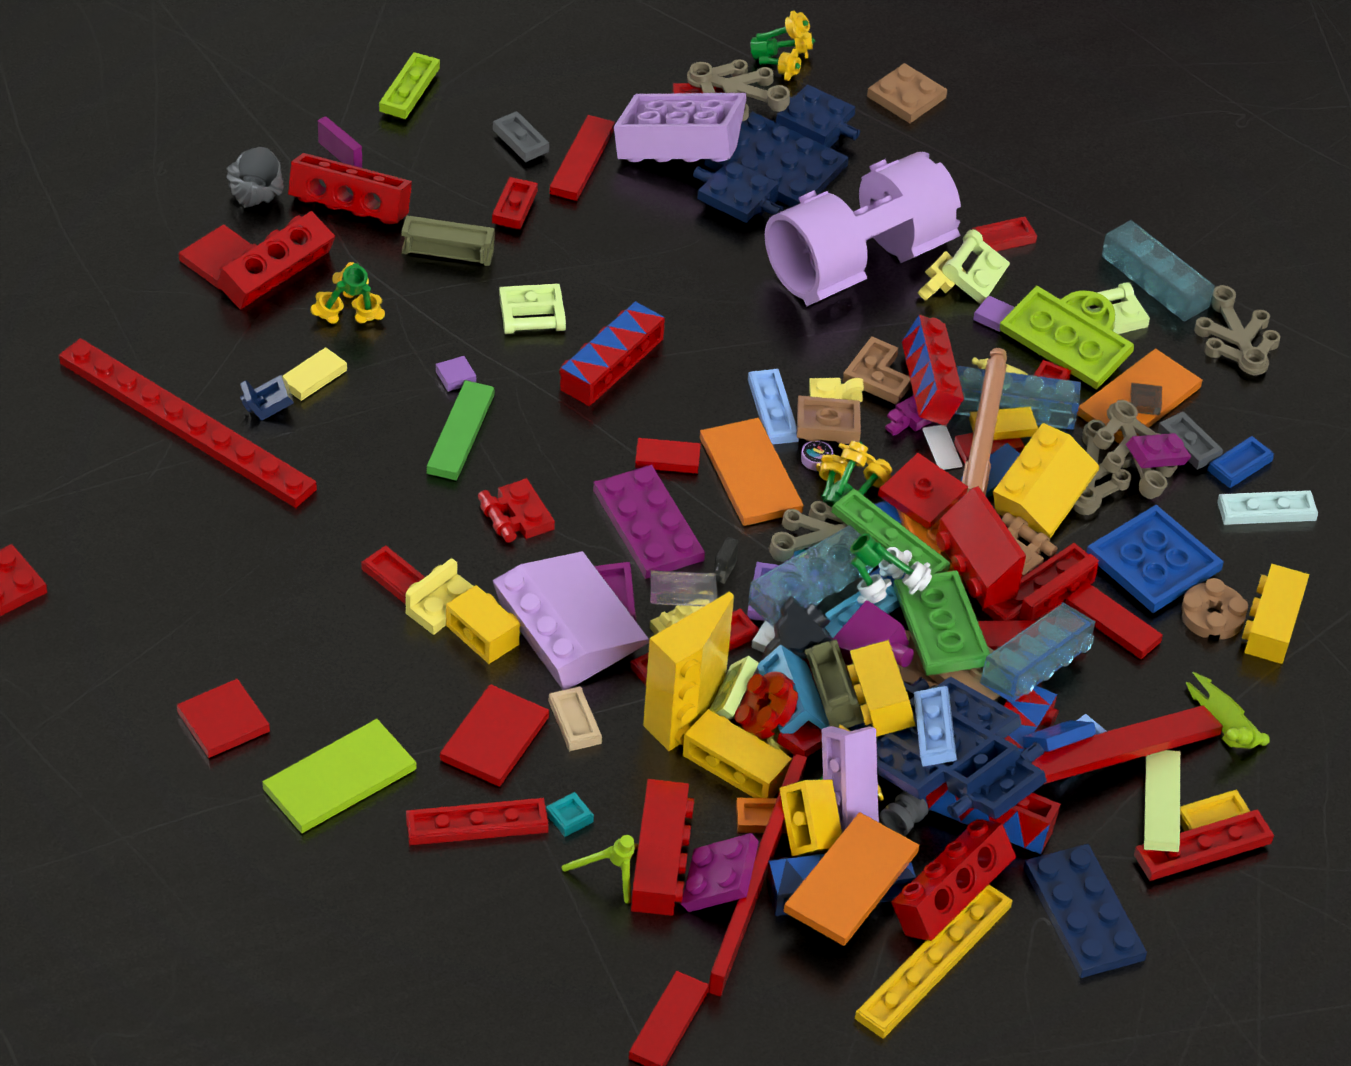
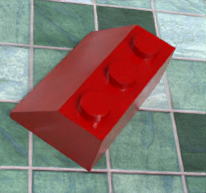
[936,486,1026,609]

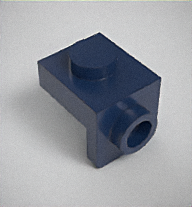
[240,375,294,421]

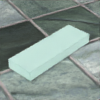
[1217,490,1318,525]

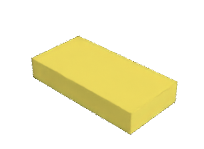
[283,347,347,401]

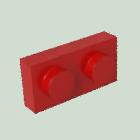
[492,177,538,229]

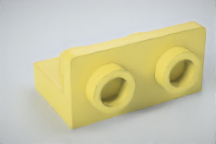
[406,558,474,635]

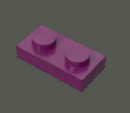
[1126,433,1191,468]

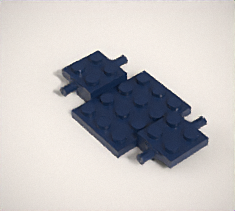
[693,84,860,223]
[847,676,1047,820]

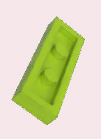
[379,52,440,119]

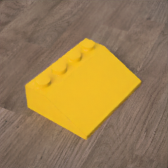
[643,591,734,751]

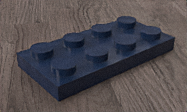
[1023,844,1147,978]

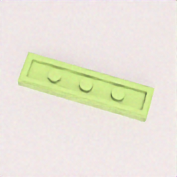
[1144,750,1180,852]

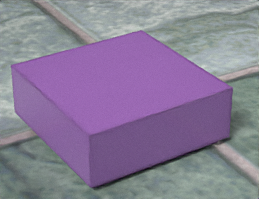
[973,296,1015,332]
[436,356,476,392]

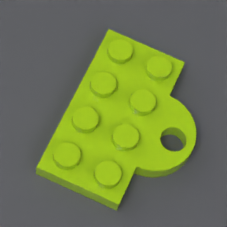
[1000,285,1134,390]

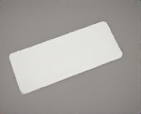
[922,425,963,470]

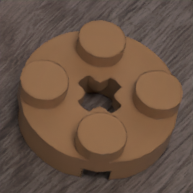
[1181,578,1248,639]

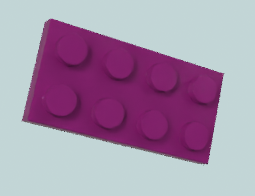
[593,465,705,579]

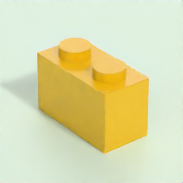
[446,585,520,664]
[779,779,842,857]

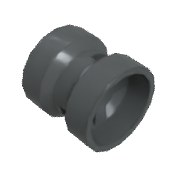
[880,790,928,836]

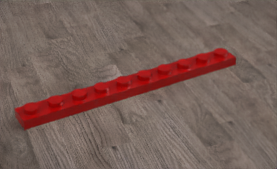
[59,338,317,508]

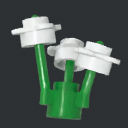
[850,533,932,604]

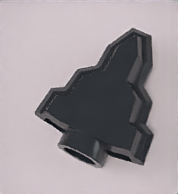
[761,596,834,661]

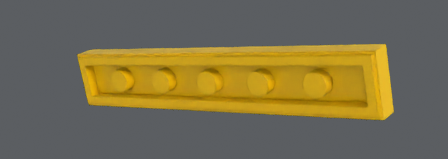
[855,885,1012,1039]

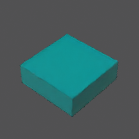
[546,792,594,837]

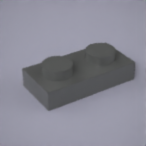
[493,111,549,162]
[1158,412,1223,470]

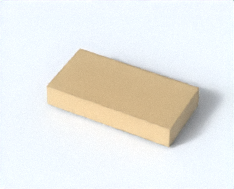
[548,686,602,752]

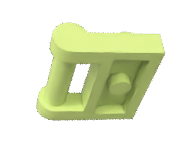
[942,229,1010,304]
[1086,282,1150,334]
[499,284,566,334]

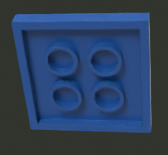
[1086,505,1224,613]

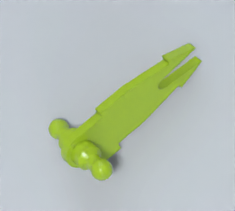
[1186,672,1270,749]

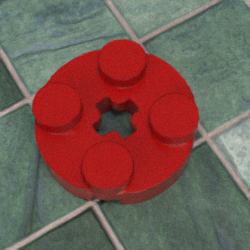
[735,672,798,739]

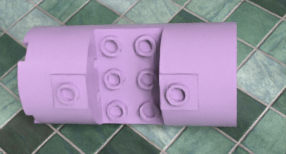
[765,152,961,306]

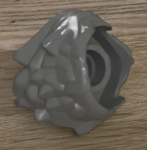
[226,147,284,208]

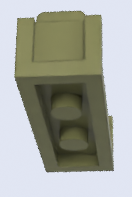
[402,215,495,266]
[805,639,864,728]

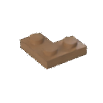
[843,336,911,405]

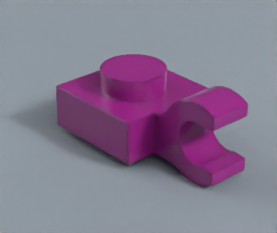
[885,395,932,435]

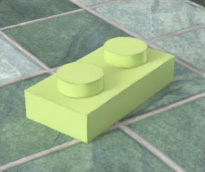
[710,656,759,719]

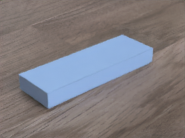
[748,369,799,445]
[914,686,957,767]

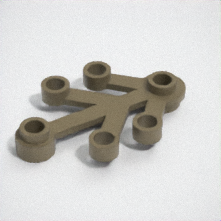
[687,59,790,121]
[1194,285,1281,375]
[1093,400,1178,499]
[1073,420,1133,515]
[769,501,861,576]

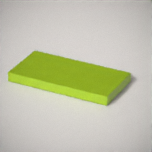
[262,719,416,834]

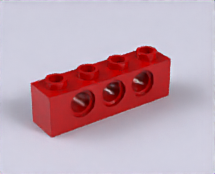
[288,153,412,224]
[216,211,335,310]
[891,819,1016,941]

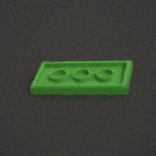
[894,570,992,676]

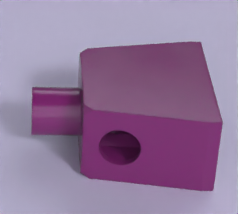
[833,600,914,667]

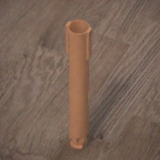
[962,348,1007,496]

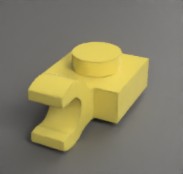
[917,251,966,301]
[809,378,864,402]

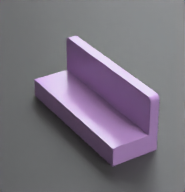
[822,726,879,833]

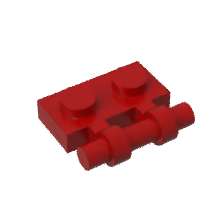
[478,478,555,543]

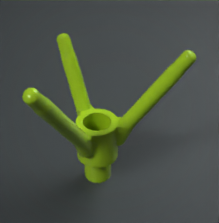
[561,835,639,904]

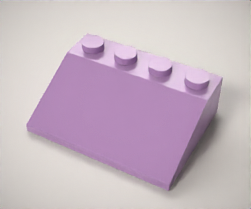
[614,93,746,162]
[493,551,649,690]

